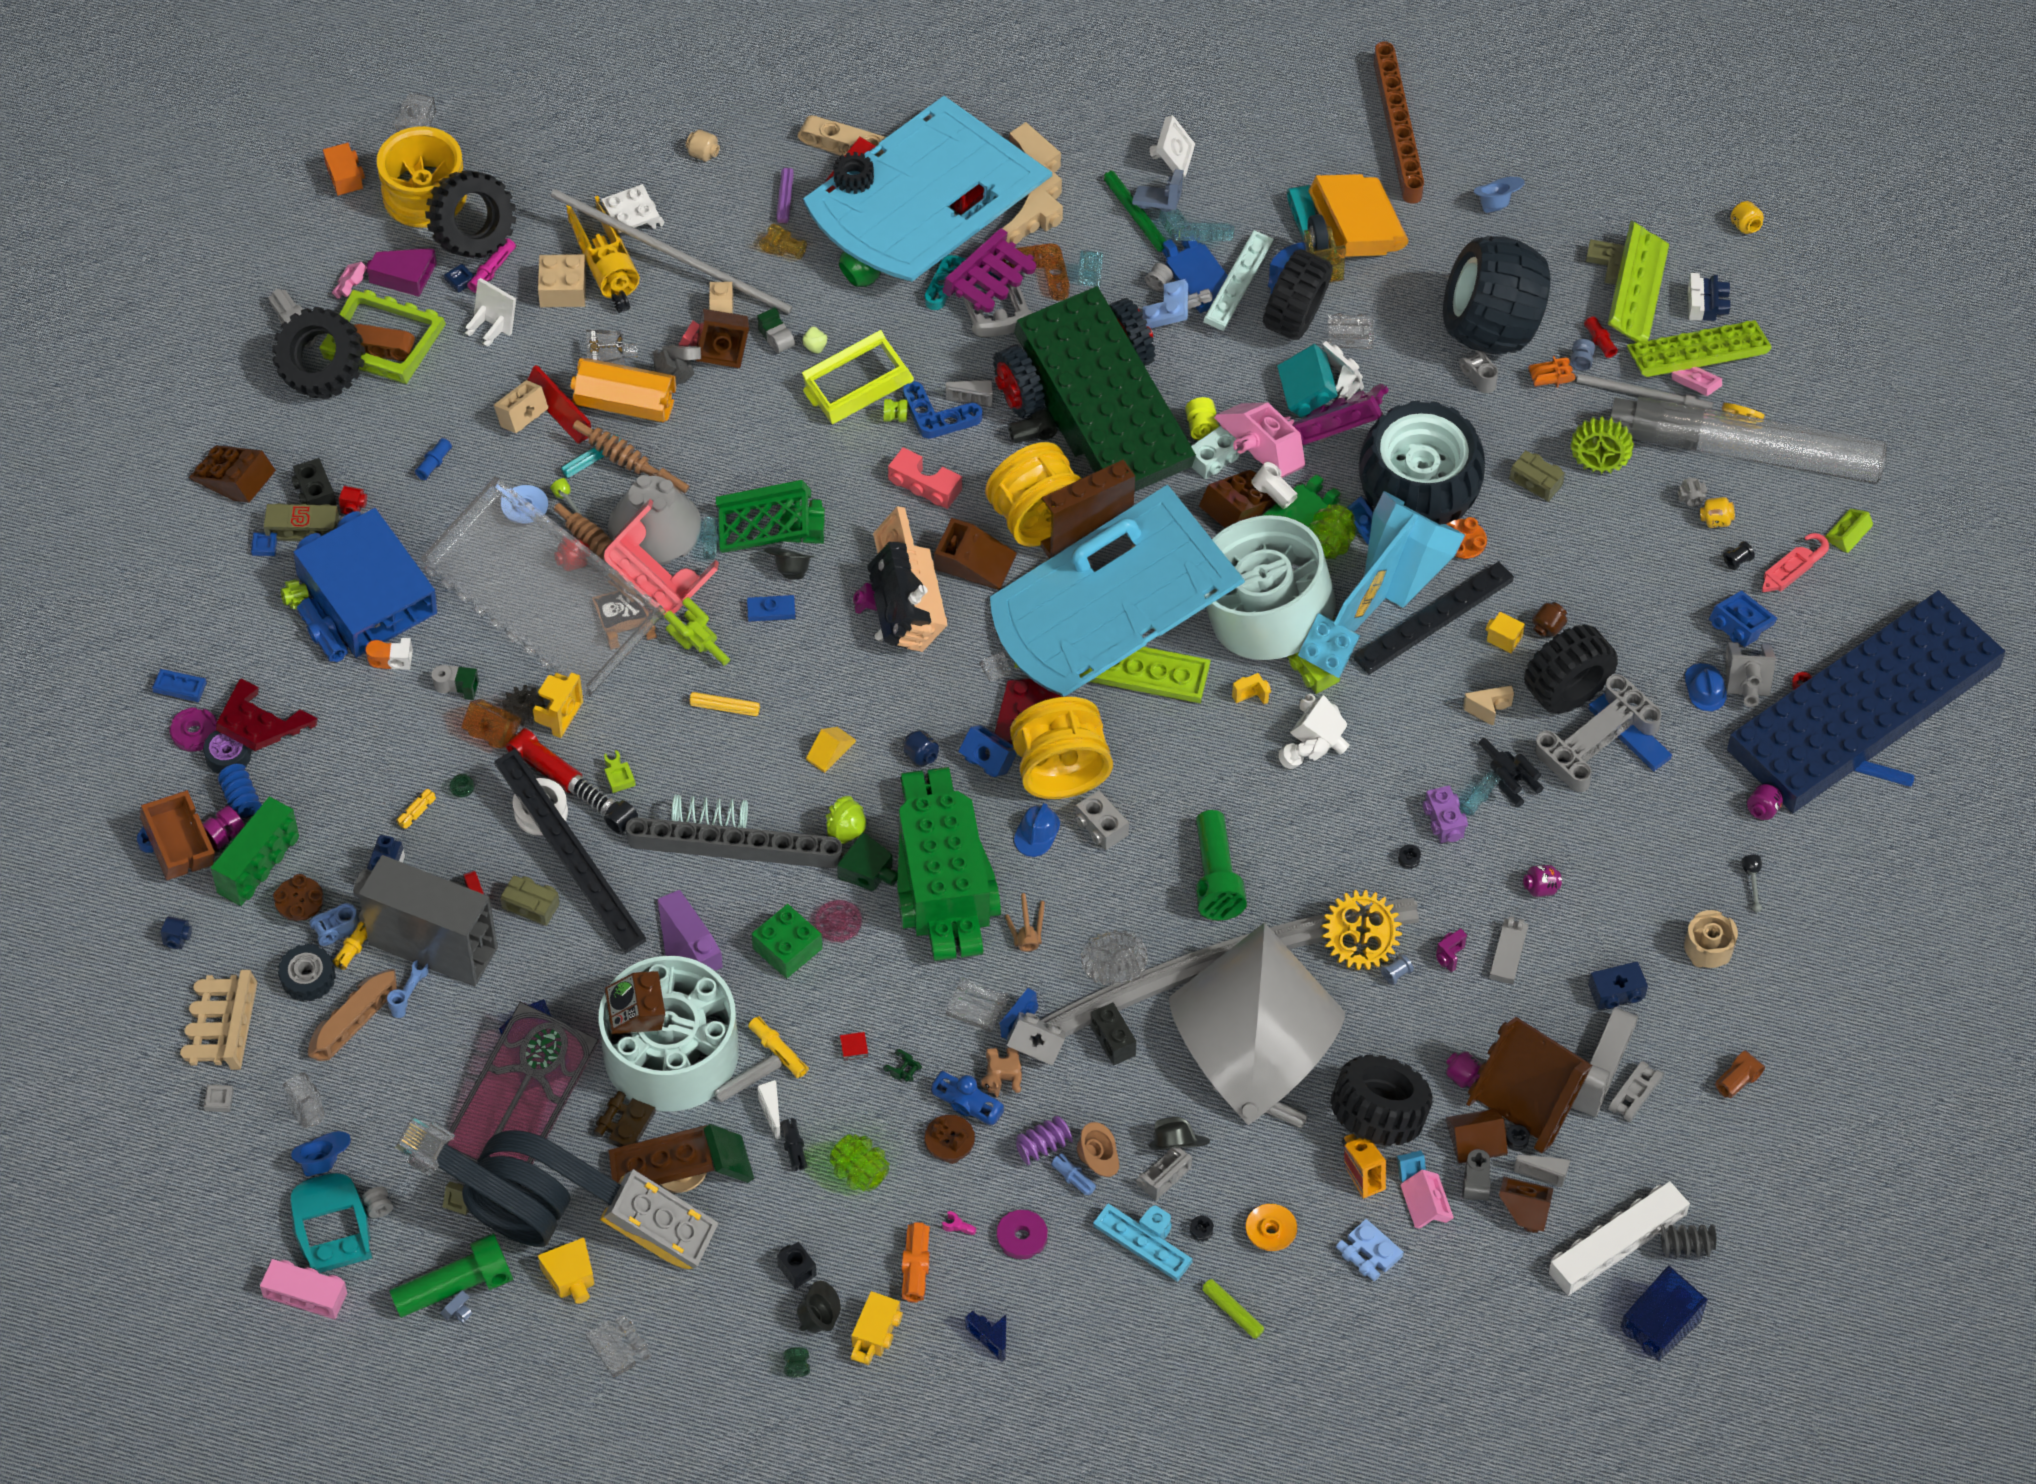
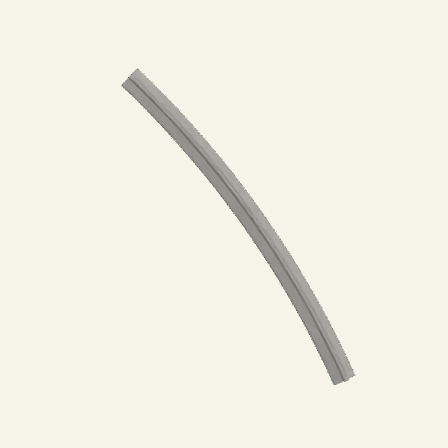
[1034,898,1419,1040]

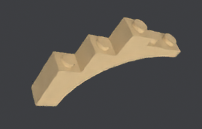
[1002,122,1063,244]

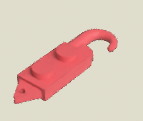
[1762,533,1829,592]

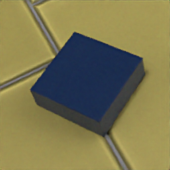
[444,264,474,293]

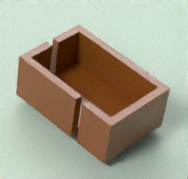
[140,790,215,880]

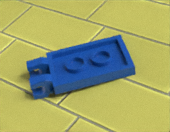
[1162,231,1228,314]

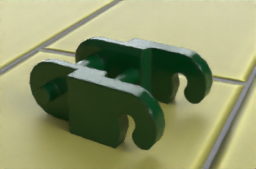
[883,1049,922,1082]

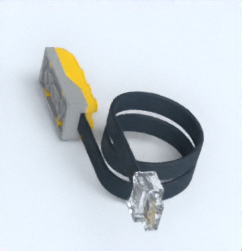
[395,1117,719,1269]

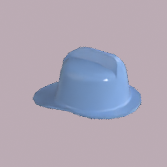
[1474,177,1525,213]

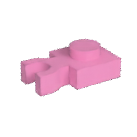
[332,262,367,299]

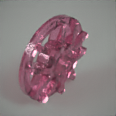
[815,900,862,943]

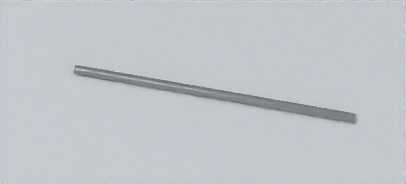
[551,189,792,315]

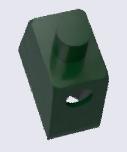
[837,832,898,891]

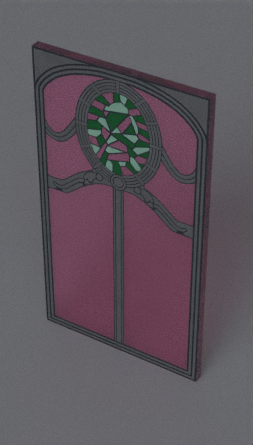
[443,1001,600,1186]

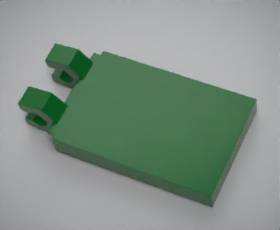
[1262,474,1341,532]

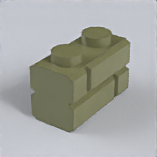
[1509,450,1565,502]
[501,875,560,926]

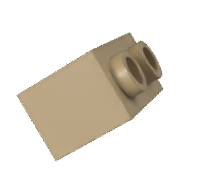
[494,380,548,433]

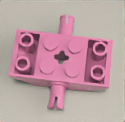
[1214,402,1305,478]

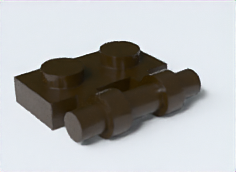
[593,1091,656,1147]

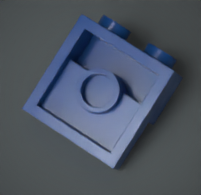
[1709,590,1777,647]

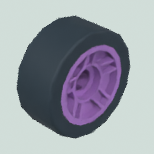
[203,730,251,774]

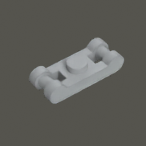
[1608,1061,1664,1122]

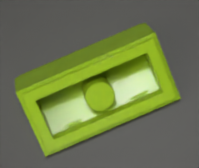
[1825,508,1873,553]

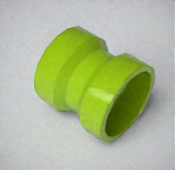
[884,399,908,422]

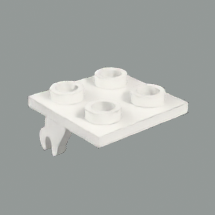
[601,184,664,233]
[465,278,516,346]
[1323,341,1364,400]

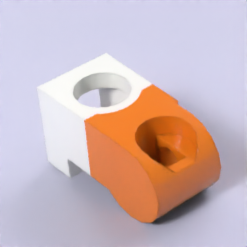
[366,638,413,670]

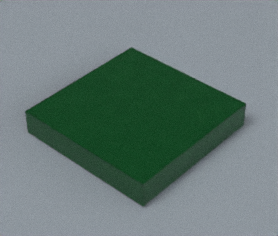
[704,1124,755,1183]

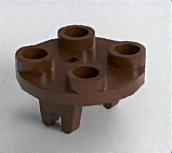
[273,874,324,922]
[925,1115,975,1164]

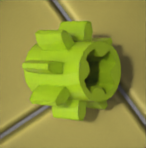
[280,579,309,610]

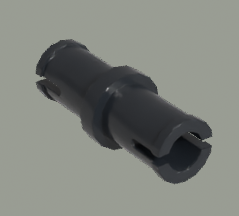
[780,1118,808,1171]

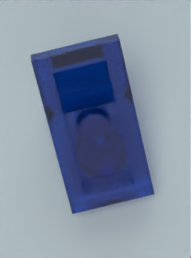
[965,1311,1007,1362]

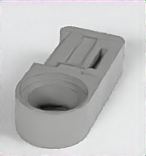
[662,345,701,360]

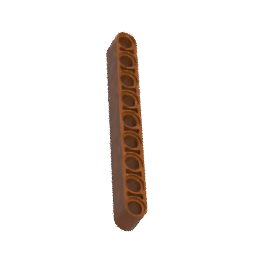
[1374,41,1424,204]

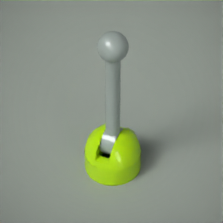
[550,478,582,515]

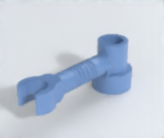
[387,960,429,1018]

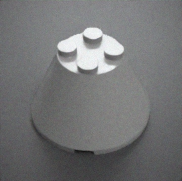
[608,475,702,565]

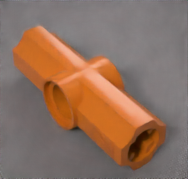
[902,1222,930,1303]

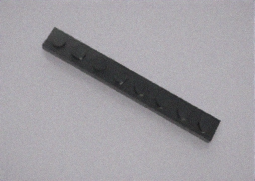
[1354,561,1514,675]

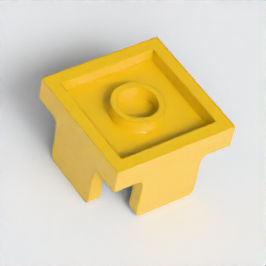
[533,672,583,738]

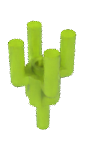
[664,597,730,666]

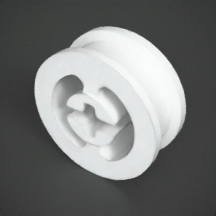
[513,778,568,835]

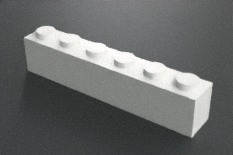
[1549,1181,1690,1296]

